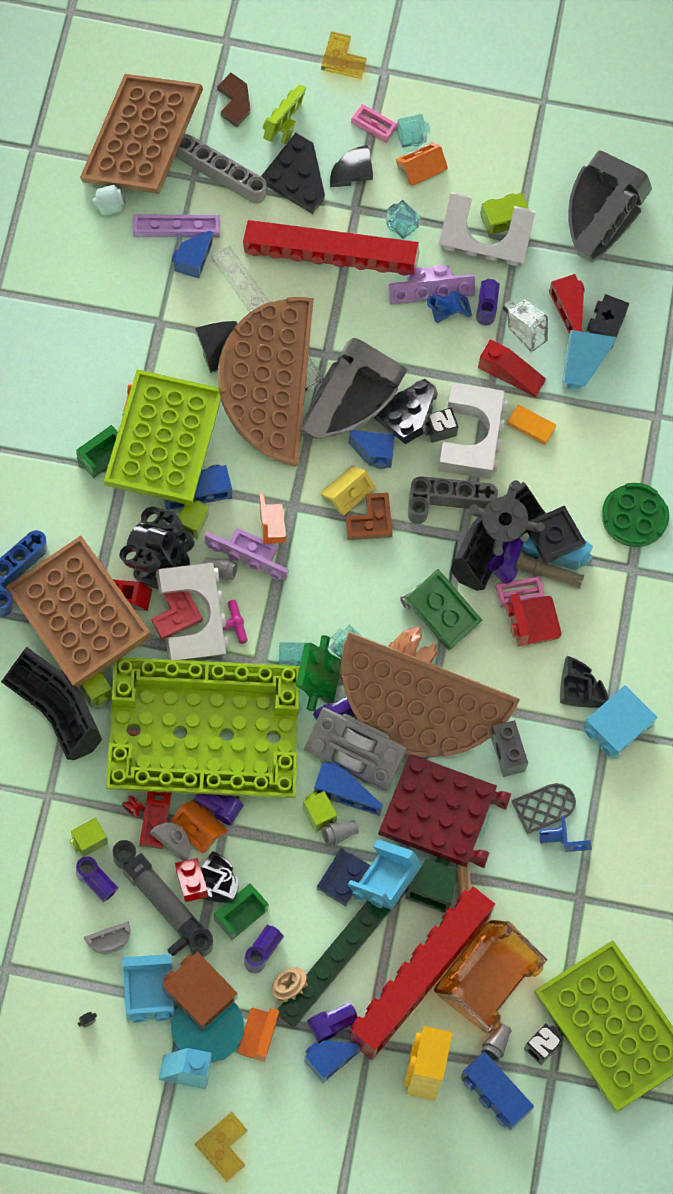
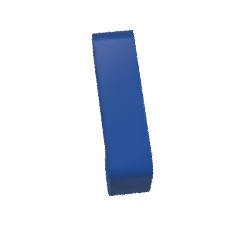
[0,530,47,617]

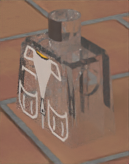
[503,300,548,353]

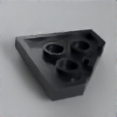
[261,132,325,214]
[373,378,438,444]

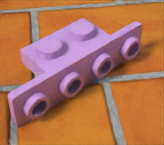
[389,265,475,304]
[205,528,289,581]

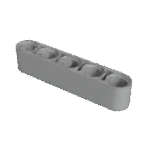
[176,134,266,204]

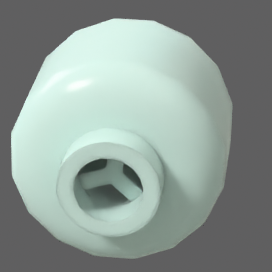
[92,185,126,216]

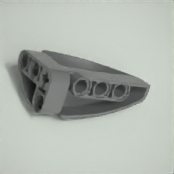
[299,338,407,439]

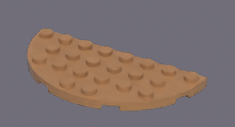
[218,297,314,467]
[341,631,520,757]

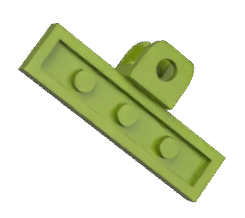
[262,84,307,144]

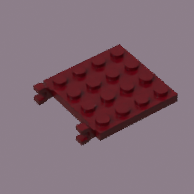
[378,755,511,868]

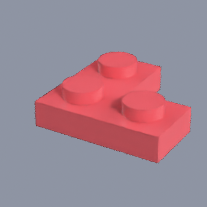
[152,592,203,641]

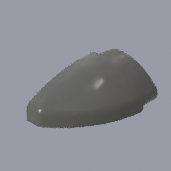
[568,150,652,262]

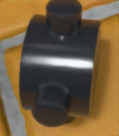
[77,1012,97,1028]

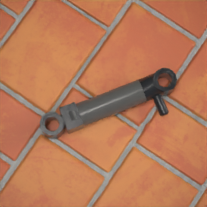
[112,840,213,957]

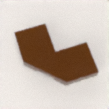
[217,72,250,127]

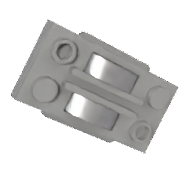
[303,707,407,790]

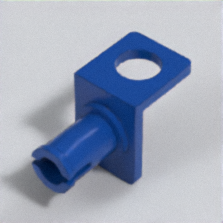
[427,291,472,323]
[539,816,592,852]

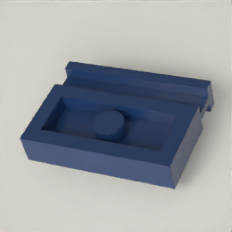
[316,848,370,907]

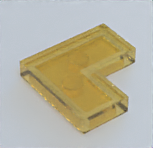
[321,31,367,79]
[194,1111,248,1182]

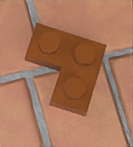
[345,493,393,540]

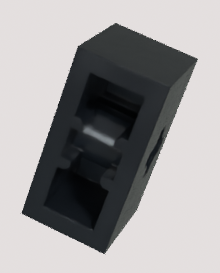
[586,294,630,349]

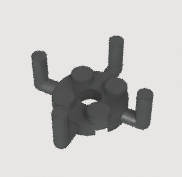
[467,480,545,557]

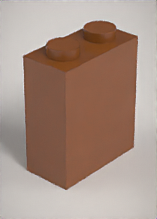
[162,952,238,1031]

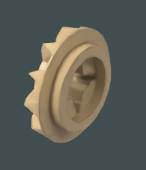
[272,967,308,1002]

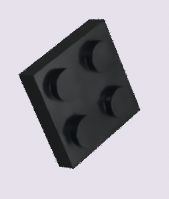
[525,505,586,564]

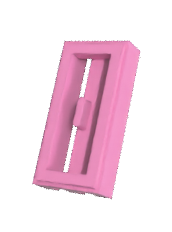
[351,104,398,143]
[495,576,545,608]

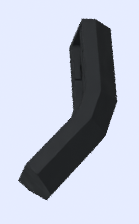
[450,482,546,591]
[1,646,102,760]

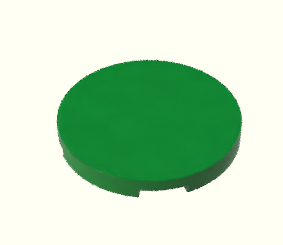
[602,483,669,547]

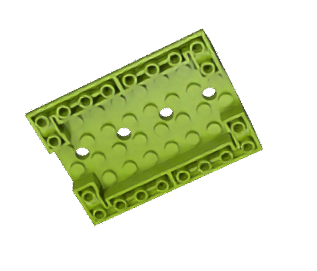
[106,657,300,798]

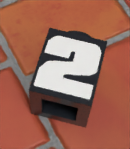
[424,407,459,443]
[524,1023,563,1065]

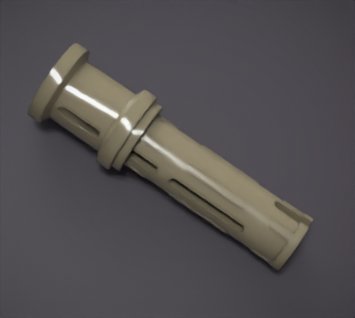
[515,551,584,589]

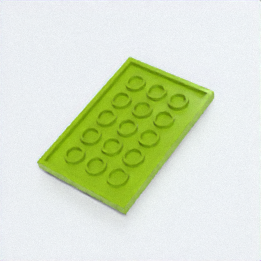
[104,369,221,506]
[534,940,673,1113]

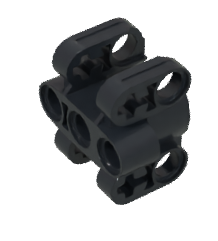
[119,506,195,590]

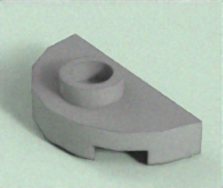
[150,822,190,861]
[84,921,130,954]

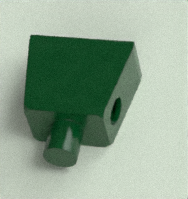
[405,857,457,913]

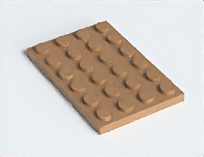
[80,74,203,194]
[6,536,152,688]

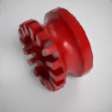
[122,795,145,818]

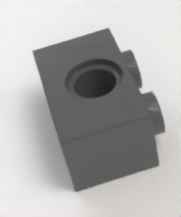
[491,720,528,777]

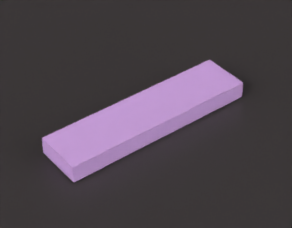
[133,214,220,238]

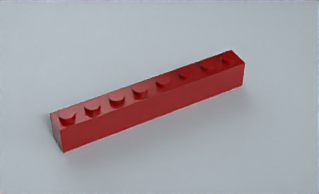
[243,220,420,276]

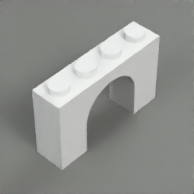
[439,192,536,266]
[438,382,507,479]
[156,563,229,660]

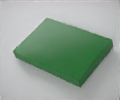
[404,569,483,650]

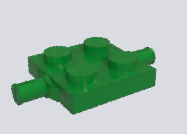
[296,635,341,711]

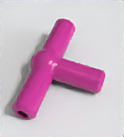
[222,600,248,644]

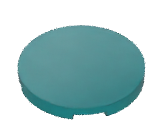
[171,1002,244,1063]

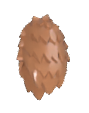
[388,627,437,663]

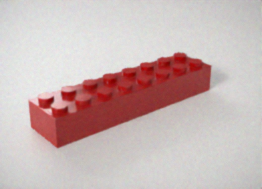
[350,886,495,1060]

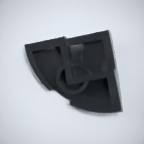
[330,145,373,187]
[195,321,237,373]
[560,656,609,708]
[202,851,238,903]

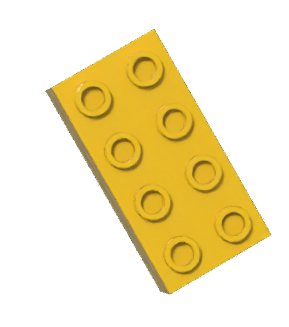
[403,1026,453,1101]

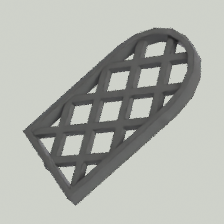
[511,783,576,834]

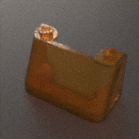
[434,920,548,1033]

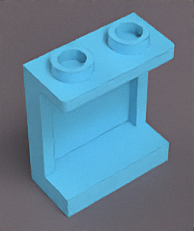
[583,685,658,759]
[348,839,422,910]
[123,954,175,1023]

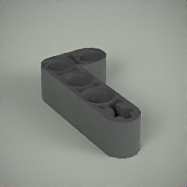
[408,476,498,524]

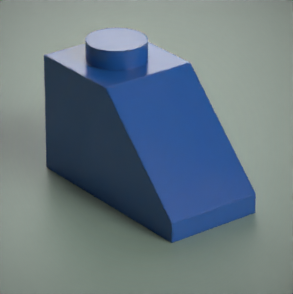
[172,231,213,279]
[348,430,394,469]
[304,1041,361,1083]

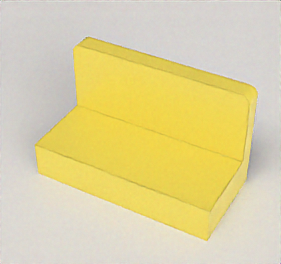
[320,466,376,515]

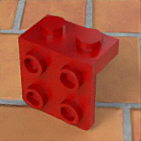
[505,593,562,646]

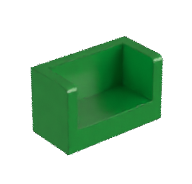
[76,425,118,478]
[214,883,269,940]

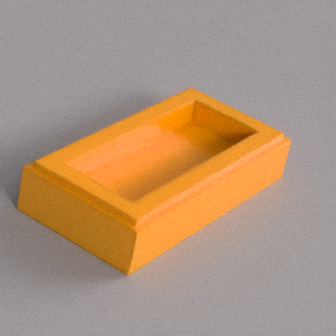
[507,404,556,445]

